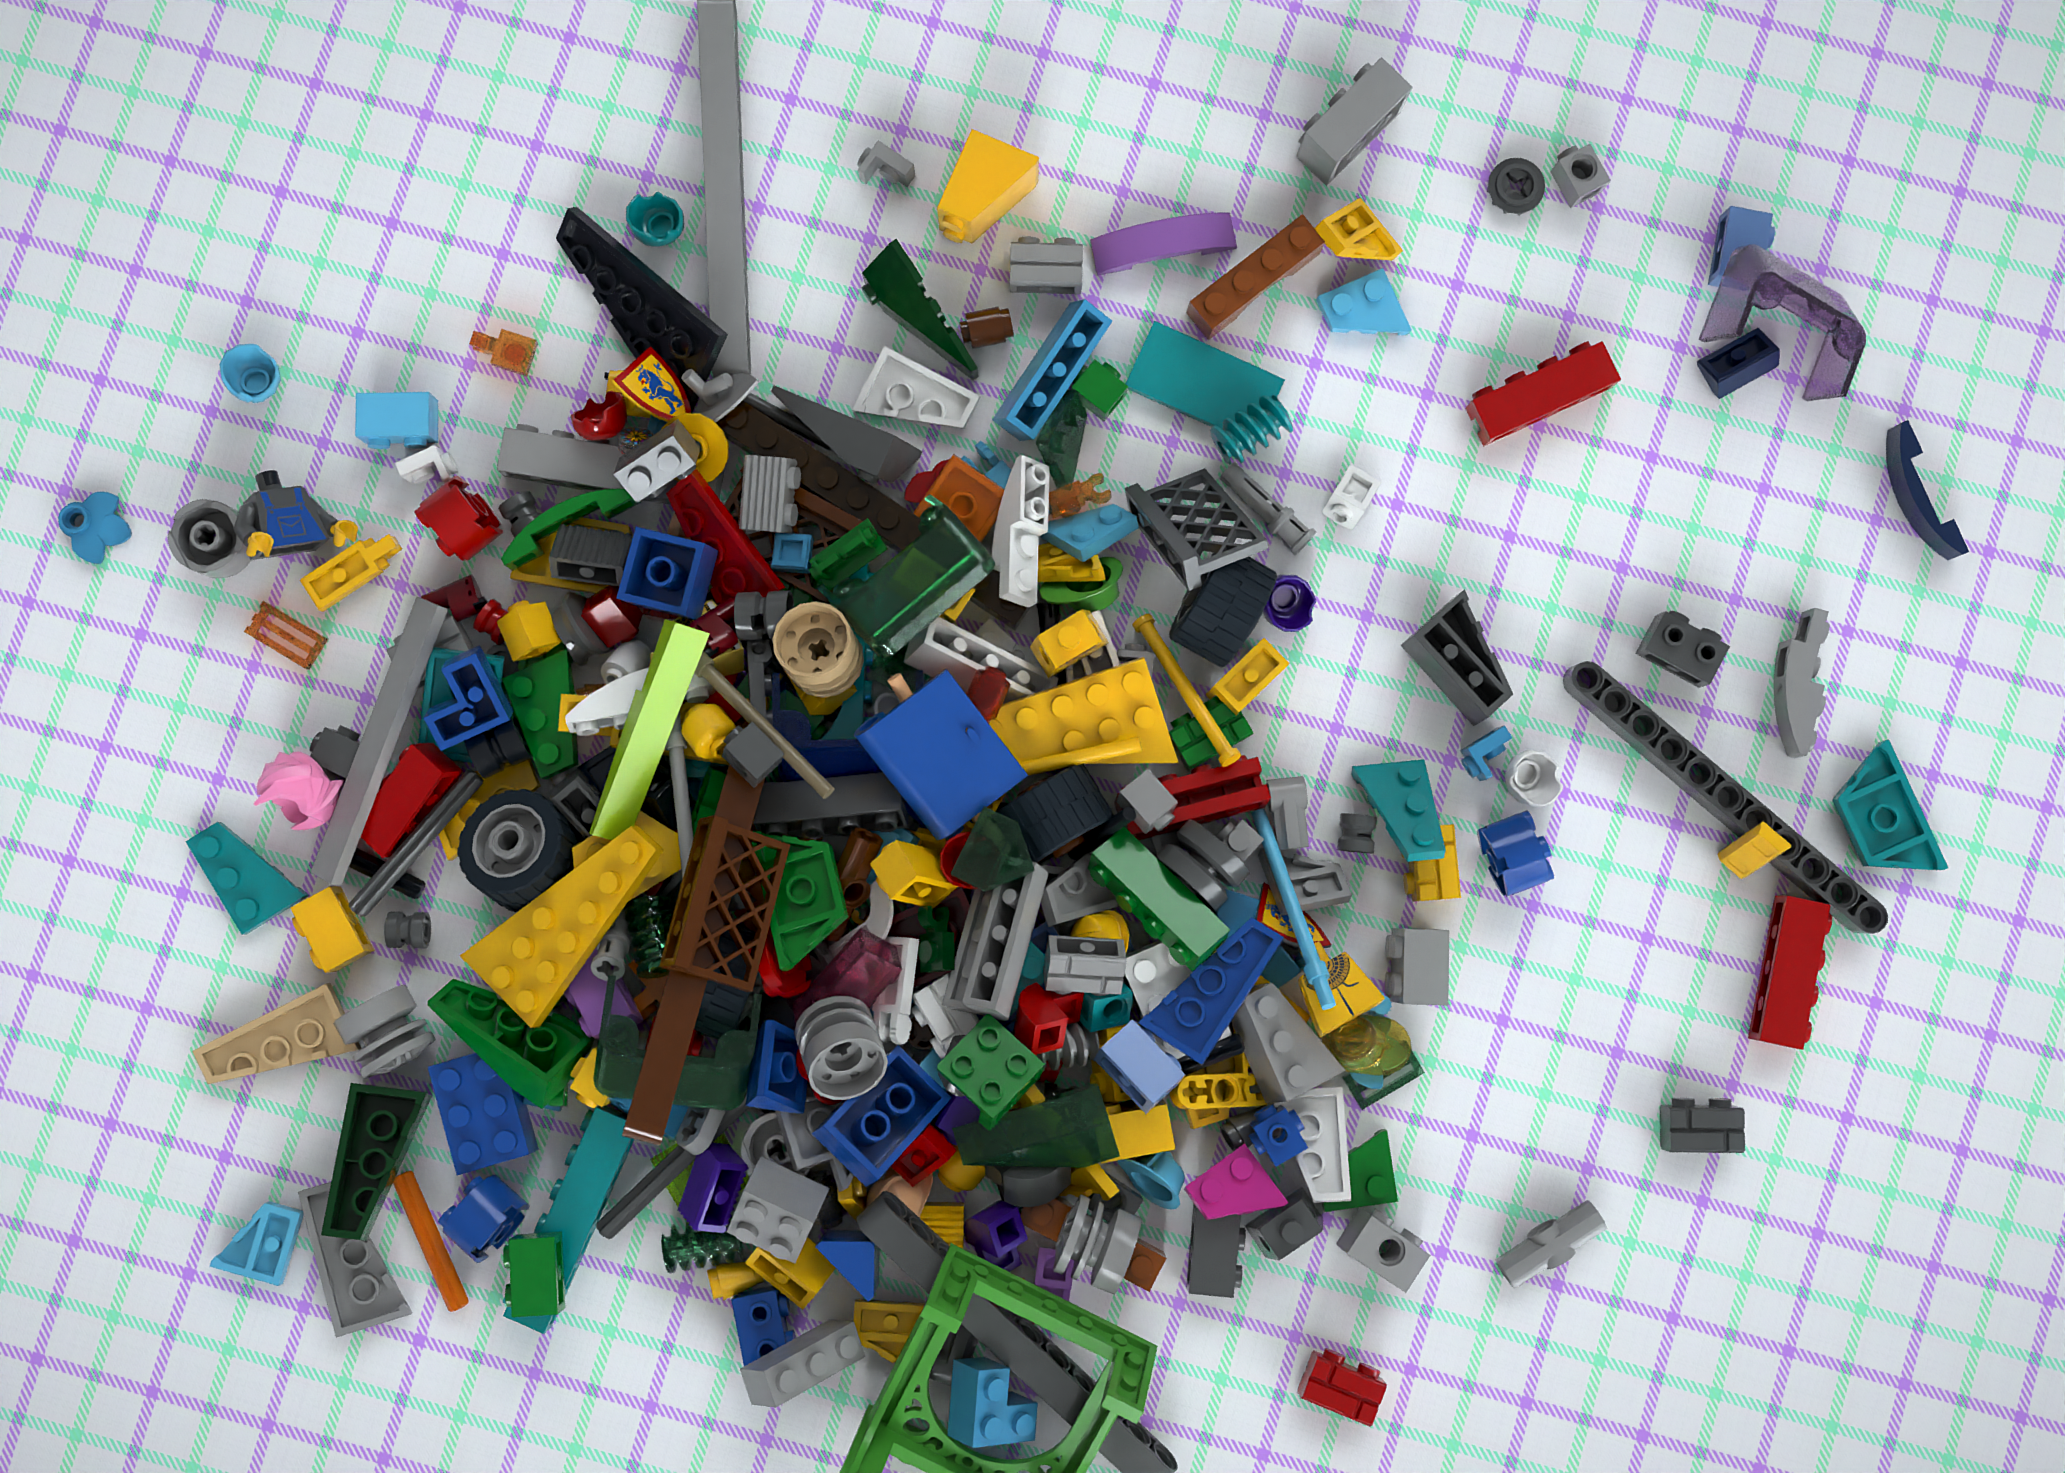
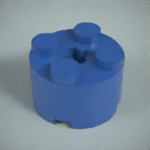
[1477,810,1554,897]
[438,1175,530,1263]

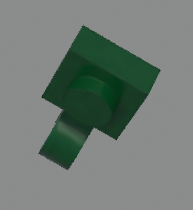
[918,906,955,973]

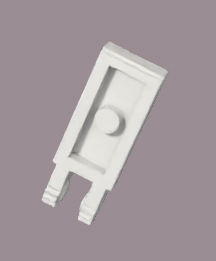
[872,936,919,1045]

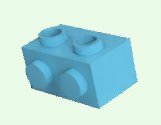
[355,392,438,449]

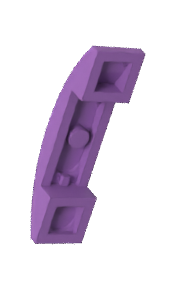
[1090,212,1237,276]

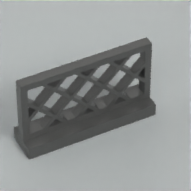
[1125,468,1268,591]

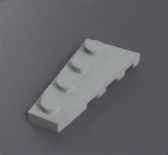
[298,1182,412,1338]

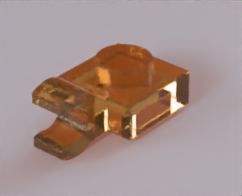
[469,329,538,377]
[1049,473,1112,519]

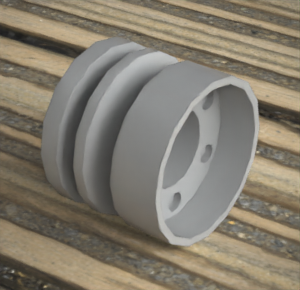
[333,985,436,1079]
[794,996,888,1100]
[1053,1194,1142,1295]

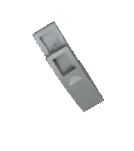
[1774,608,1830,758]

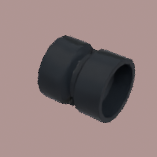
[464,714,532,779]

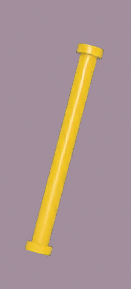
[1132,614,1241,767]

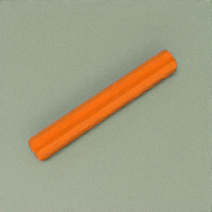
[393,1171,469,1312]

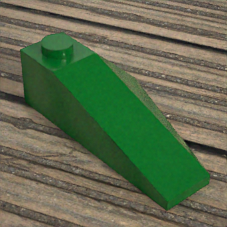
[427,979,595,1109]

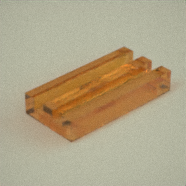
[244,601,328,670]

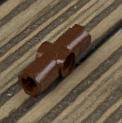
[826,827,884,941]

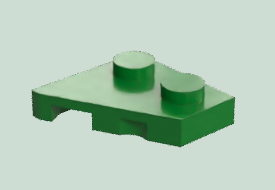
[1322,1129,1398,1212]

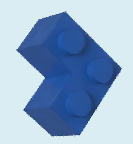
[424,645,513,751]

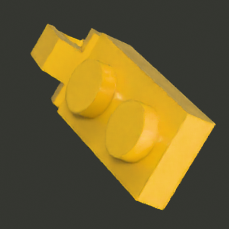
[300,534,403,612]

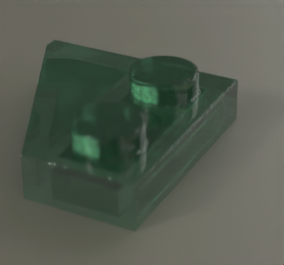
[1035,390,1087,491]

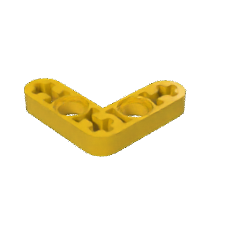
[1169,1025,1267,1109]

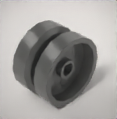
[1155,819,1250,912]

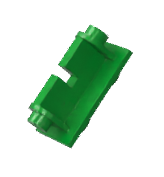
[809,518,888,591]

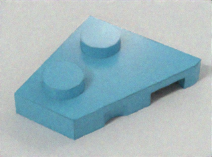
[1316,268,1412,335]
[1040,504,1139,562]

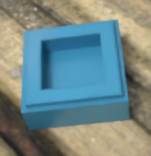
[771,533,814,574]

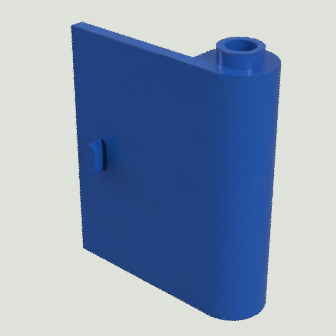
[854,669,1028,841]

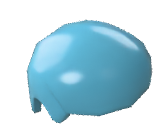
[219,344,281,403]

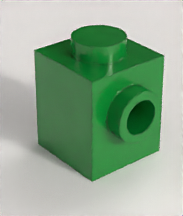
[1071,359,1128,422]

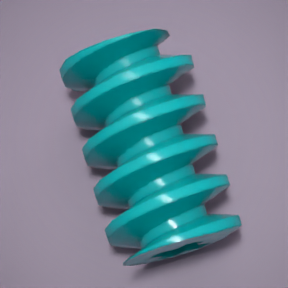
[1210,395,1293,465]

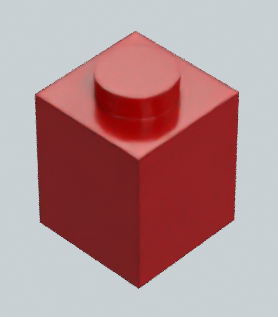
[581,585,643,648]

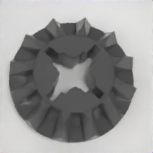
[1487,158,1545,216]

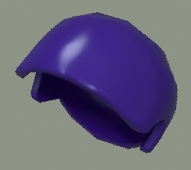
[1263,574,1316,632]

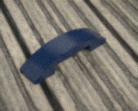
[1886,420,1969,560]

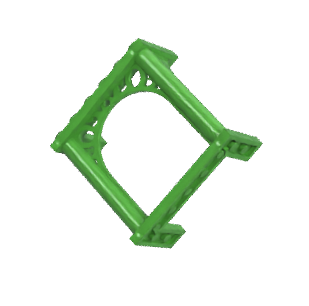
[839,1243,1158,1473]

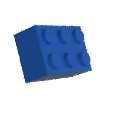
[812,1045,952,1187]
[428,1053,539,1176]

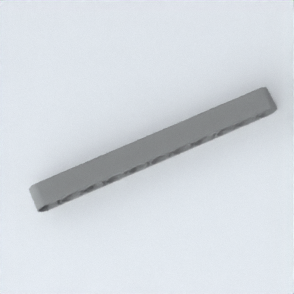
[697,0,751,378]

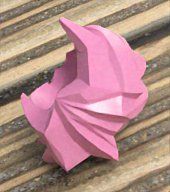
[254,752,345,830]

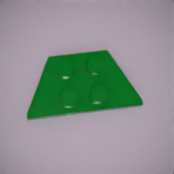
[752,830,849,972]

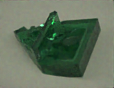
[950,806,1035,892]

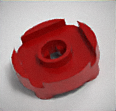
[748,926,812,998]

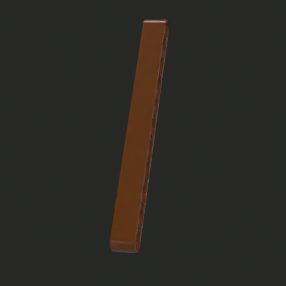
[622,764,765,1146]

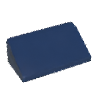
[1697,328,1780,399]

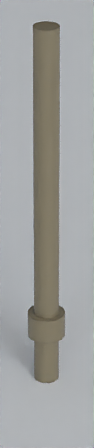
[694,651,835,799]

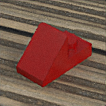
[891,1123,957,1187]

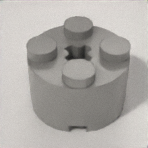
[168,499,252,578]

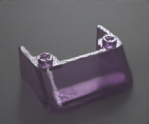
[1699,244,1866,401]

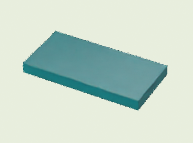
[1125,321,1285,445]

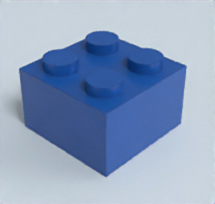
[616,527,719,620]

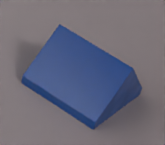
[745,1020,808,1114]
[815,1230,880,1302]

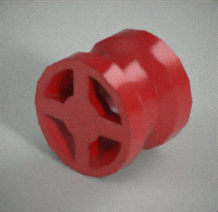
[473,599,509,645]

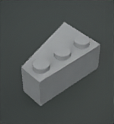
[1231,983,1346,1103]

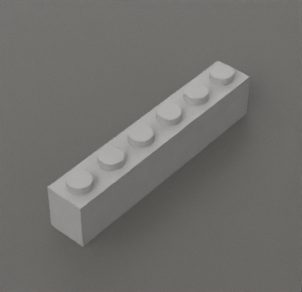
[497,424,725,505]

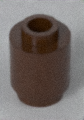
[959,306,1014,349]

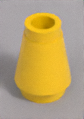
[707,1262,764,1301]

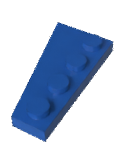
[1138,917,1284,1066]

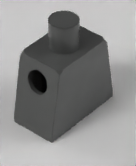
[1245,1187,1323,1261]

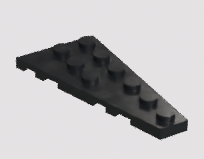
[556,207,728,413]

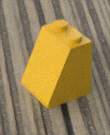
[937,129,1039,244]

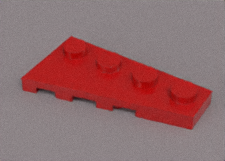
[666,470,786,630]

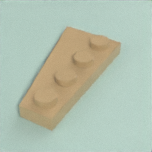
[192,983,362,1084]

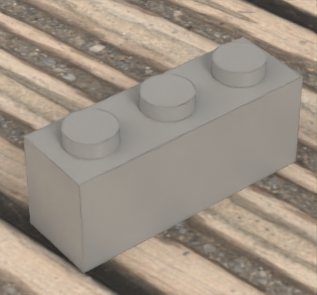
[740,1320,865,1408]

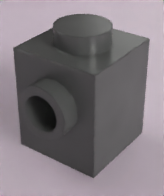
[310,725,360,778]

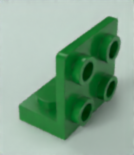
[937,1014,1045,1131]

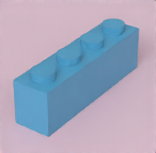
[992,299,1112,441]

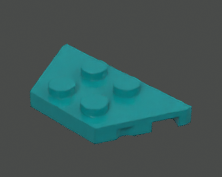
[1832,739,1949,870]

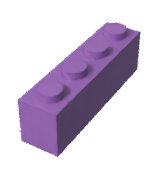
[564,948,644,1043]

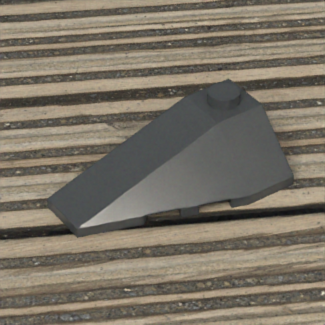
[771,385,923,485]

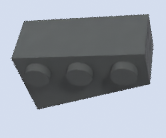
[1401,589,1513,726]

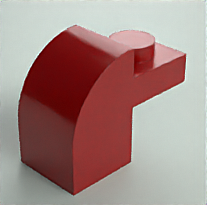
[1014,983,1084,1055]

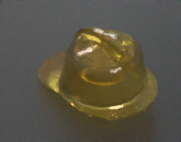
[1322,1015,1412,1076]

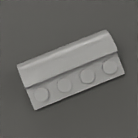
[942,857,1048,1021]

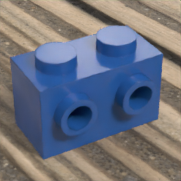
[731,1285,796,1366]

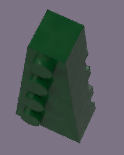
[321,1083,432,1241]

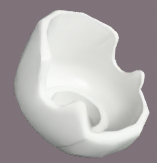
[1505,750,1563,807]

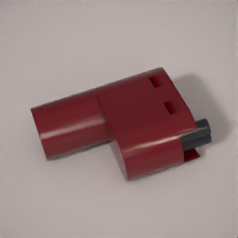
[421,574,488,622]
[687,597,738,659]

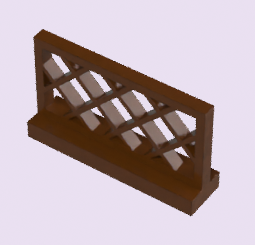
[724,465,863,604]
[659,815,790,992]

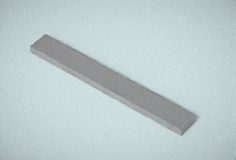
[311,597,448,886]

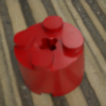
[414,476,503,561]

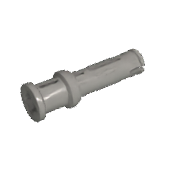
[1219,462,1317,555]
[591,898,635,981]

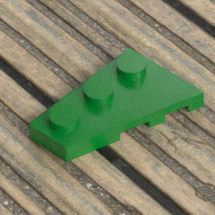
[502,648,579,780]

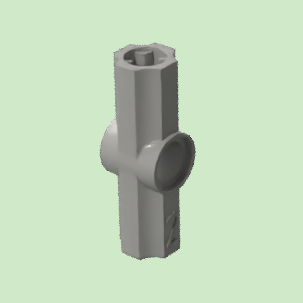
[1495,1200,1608,1289]

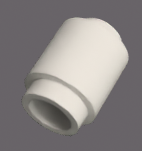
[601,639,651,685]

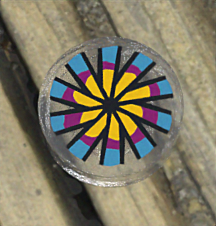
[617,427,654,454]

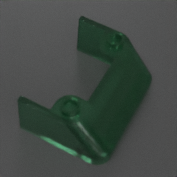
[817,494,995,658]
[593,975,762,1111]

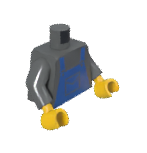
[234,470,358,560]

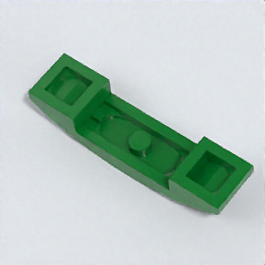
[501,488,641,571]

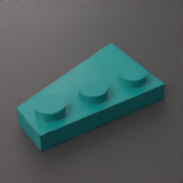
[1351,759,1446,862]
[185,822,309,935]

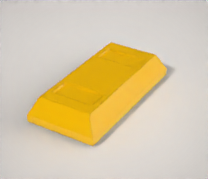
[1717,821,1792,879]

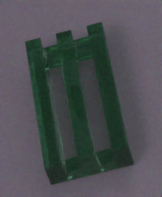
[1342,1040,1425,1110]

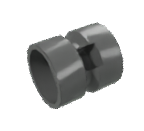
[734,590,795,641]

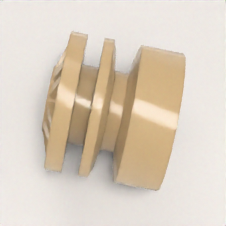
[772,601,864,698]

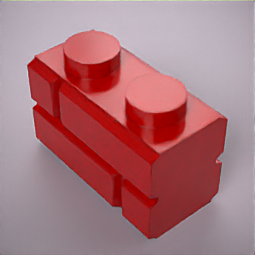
[1297,1348,1387,1427]

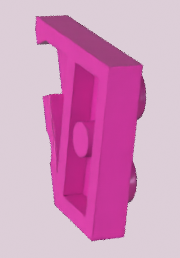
[1184,1143,1289,1220]

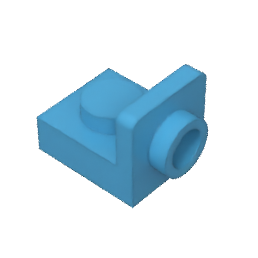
[1460,726,1512,781]

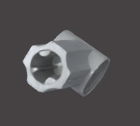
[1266,776,1309,850]

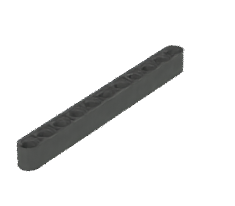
[1563,661,1888,934]
[856,1191,1178,1473]

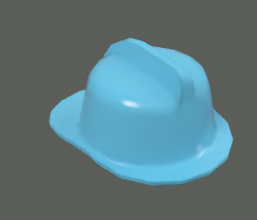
[1117,1151,1185,1210]

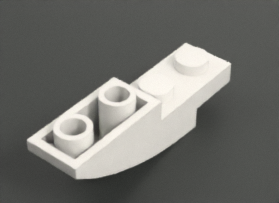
[991,455,1049,608]
[565,667,716,736]

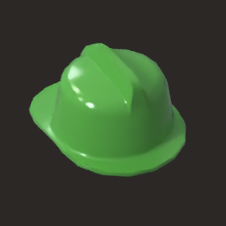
[1039,557,1123,613]

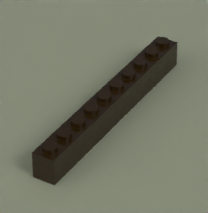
[716,400,1032,630]

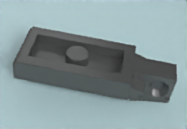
[747,639,774,727]

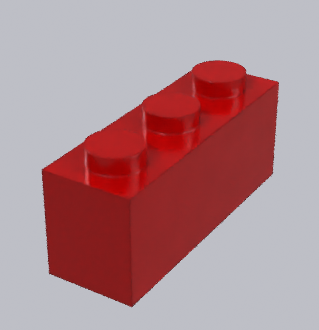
[361,743,463,858]

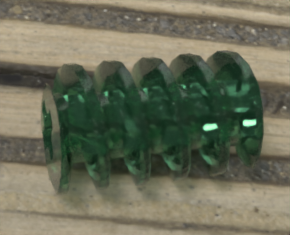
[624,895,673,979]
[661,1214,743,1274]

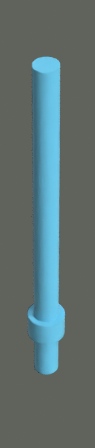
[1251,809,1336,1010]

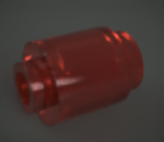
[966,666,1011,724]

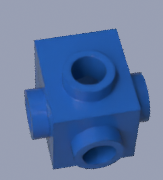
[1248,1104,1308,1167]

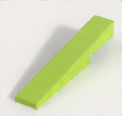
[589,619,710,840]

